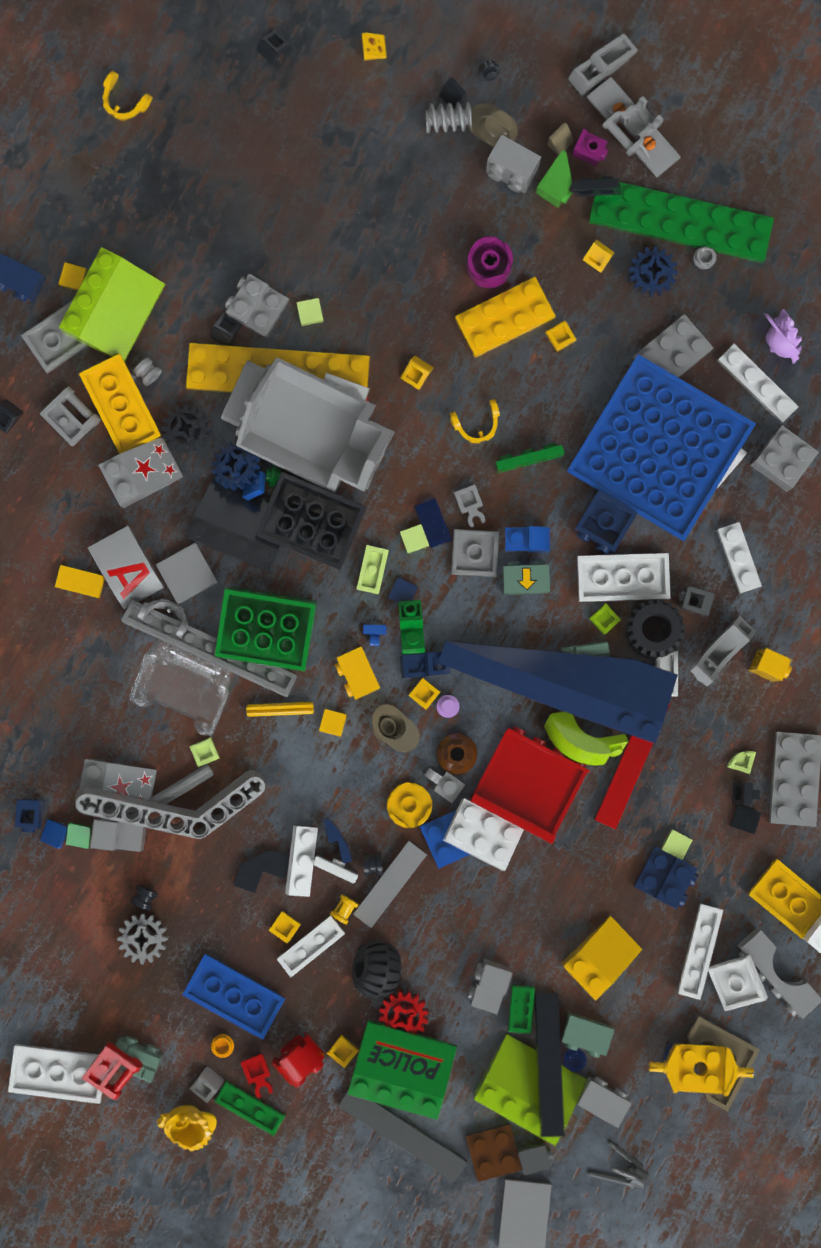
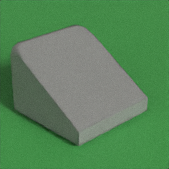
[189,1067,224,1103]

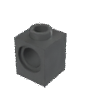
[517,1140,554,1176]

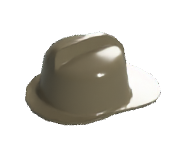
[468,103,517,147]
[372,704,420,752]

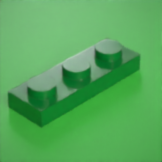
[495,443,564,474]

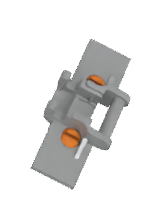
[587,77,681,178]

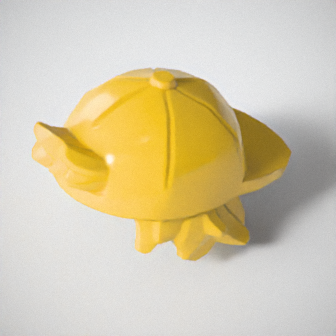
[157,1105,216,1151]

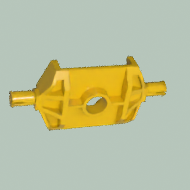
[649,1044,754,1096]

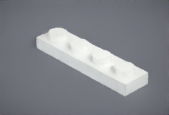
[717,344,799,424]
[677,904,723,1000]

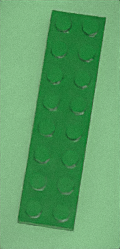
[589,177,774,263]

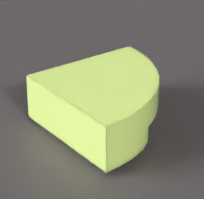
[727,751,756,774]

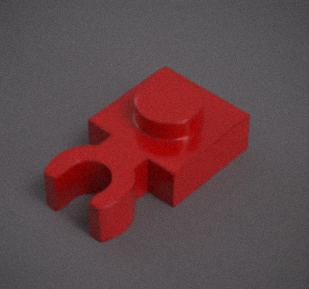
[241,1053,273,1098]

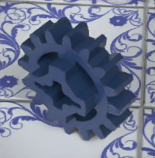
[628,246,678,297]
[211,441,260,491]

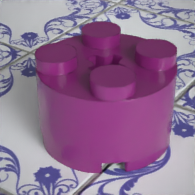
[467,236,513,288]

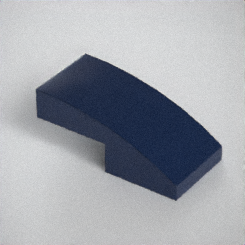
[400,652,451,678]
[324,818,353,863]

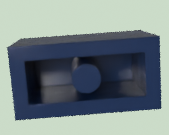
[0,254,46,303]

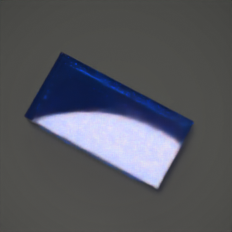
[414,498,452,549]

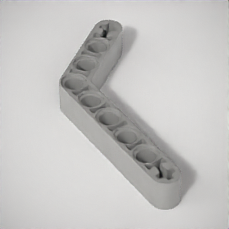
[75,770,265,839]

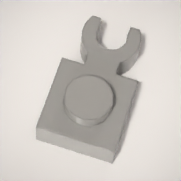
[454,485,485,528]

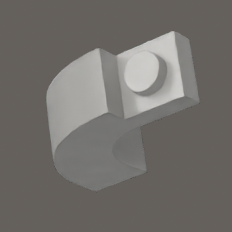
[690,616,756,686]

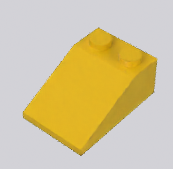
[561,916,642,1001]

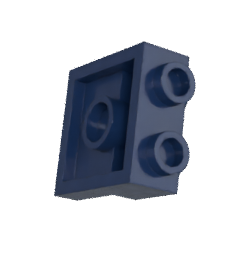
[574,490,638,554]
[634,846,699,909]

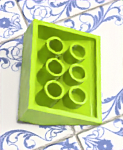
[59,247,165,362]
[473,1033,587,1146]

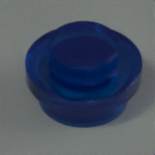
[563,1049,587,1072]

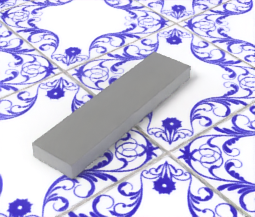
[353,841,427,928]

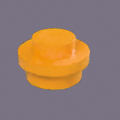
[211,1034,234,1058]

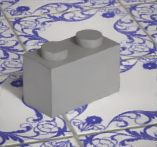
[577,1076,632,1128]

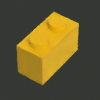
[335,646,381,700]
[748,648,792,682]

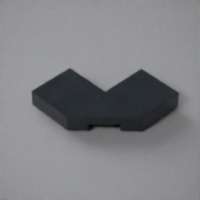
[233,849,290,893]

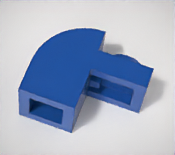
[505,526,550,553]

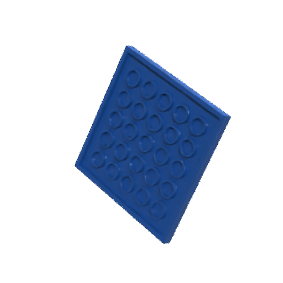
[567,354,756,542]

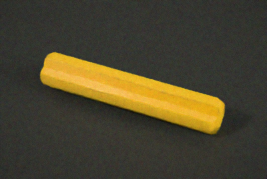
[246,702,314,717]

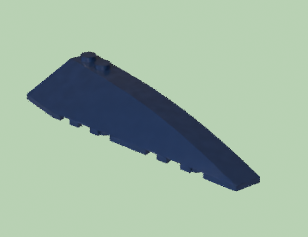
[438,641,678,743]

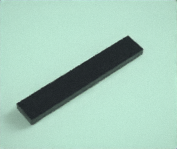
[534,993,565,1137]

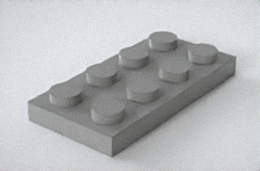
[769,732,821,827]

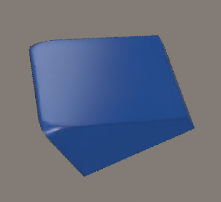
[40,819,68,849]

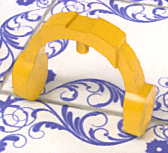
[103,71,152,121]
[449,399,500,444]

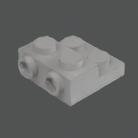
[225,274,289,338]

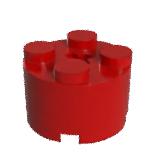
[271,1032,325,1088]

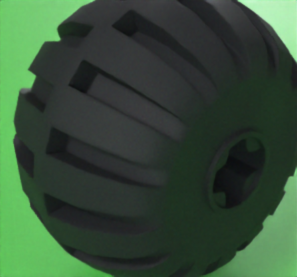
[352,940,402,999]

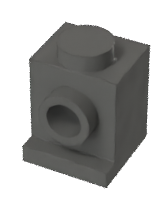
[677,586,715,617]

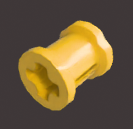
[330,894,359,925]

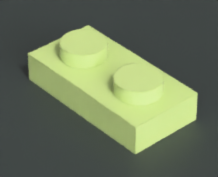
[357,545,389,595]

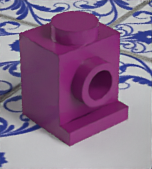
[572,129,609,167]

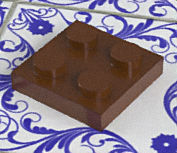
[466,1123,522,1182]

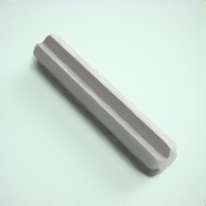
[151,764,214,804]

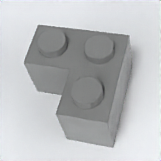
[90,817,146,852]
[467,959,512,1014]

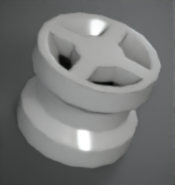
[133,357,162,386]

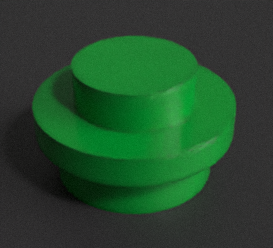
[265,464,281,487]

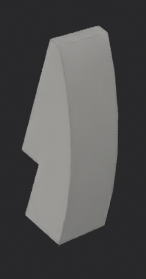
[568,34,638,96]

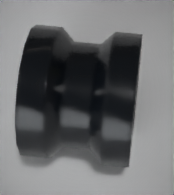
[363,852,383,876]
[130,884,158,910]

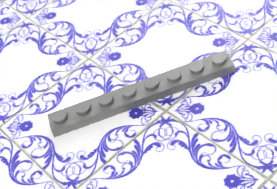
[122,600,297,698]

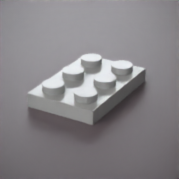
[632,314,713,378]

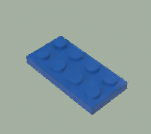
[182,953,286,1040]

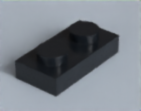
[571,176,621,197]

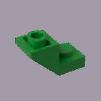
[398,600,425,654]

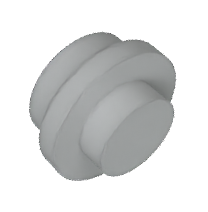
[693,247,716,269]

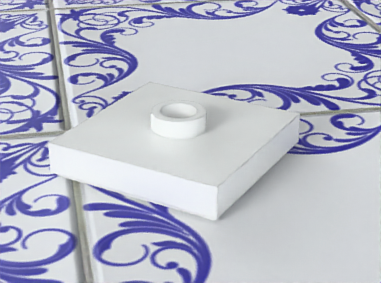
[708,955,768,1011]

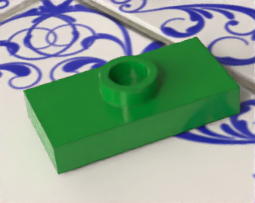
[508,984,535,1034]

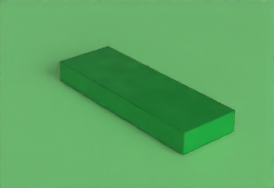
[214,1080,286,1136]

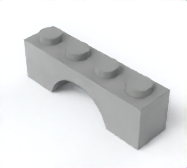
[737,928,821,1019]

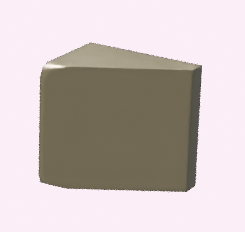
[548,123,574,156]

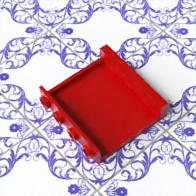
[469,726,590,844]

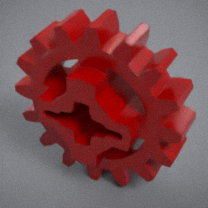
[379,989,429,1034]

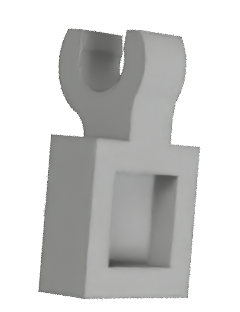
[424,768,465,803]

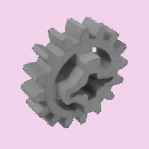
[117,913,169,964]

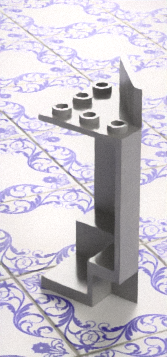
[221,357,395,493]

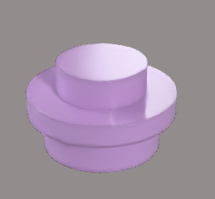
[437,695,459,718]

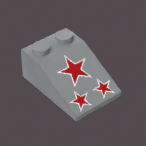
[98,437,183,508]
[80,759,157,813]

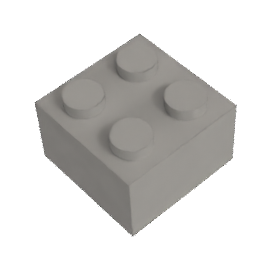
[486,134,541,194]
[750,425,819,492]

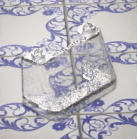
[128,639,240,737]

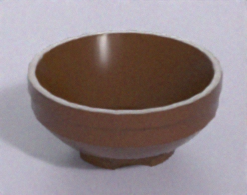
[436,733,478,775]

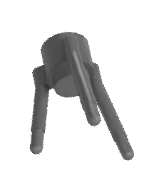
[588,1141,649,1189]

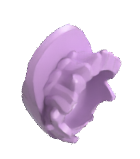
[764,309,802,364]

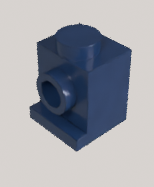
[15,799,44,833]

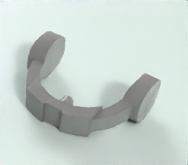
[137,599,189,638]

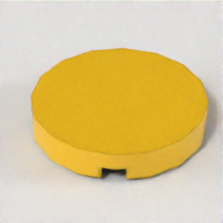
[387,782,432,828]

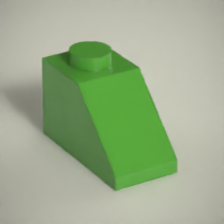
[536,150,573,208]

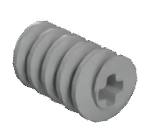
[426,102,472,133]

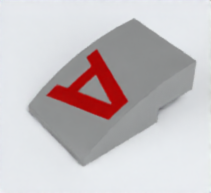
[88,526,164,610]

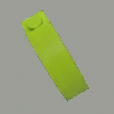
[544,711,628,765]

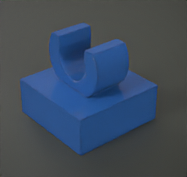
[363,625,387,646]

